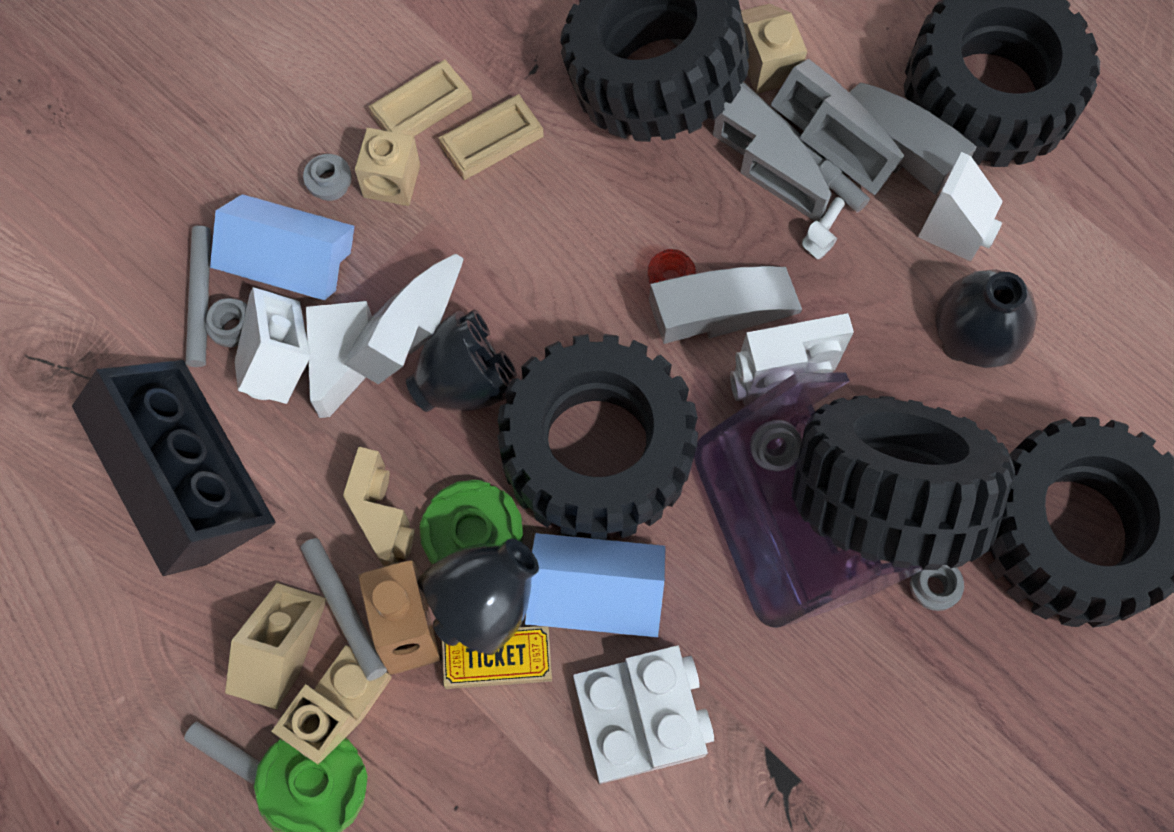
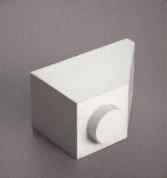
[918,152,1002,261]
[235,287,310,404]
[306,301,372,418]

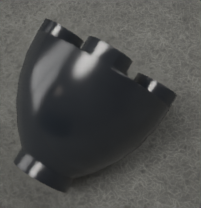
[935,269,1038,368]
[406,309,517,412]
[418,538,539,655]

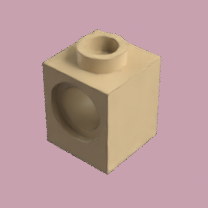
[355,128,420,206]

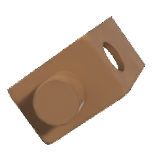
[358,560,441,675]

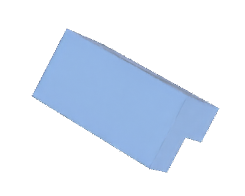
[210,194,355,300]
[525,533,665,637]

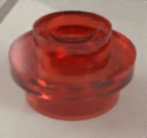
[647,249,696,285]

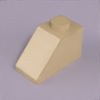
[741,4,807,94]
[225,583,326,709]

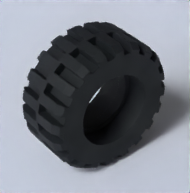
[560,0,750,142]
[904,0,1100,167]
[497,334,698,540]
[791,395,1015,570]
[987,416,1174,628]

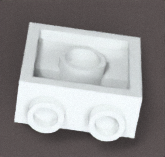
[730,313,854,409]
[573,645,714,784]

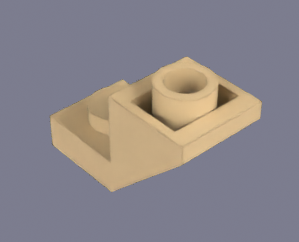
[343,447,414,567]
[271,645,392,764]

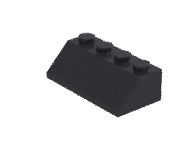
[72,360,276,577]

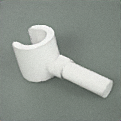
[802,197,845,259]

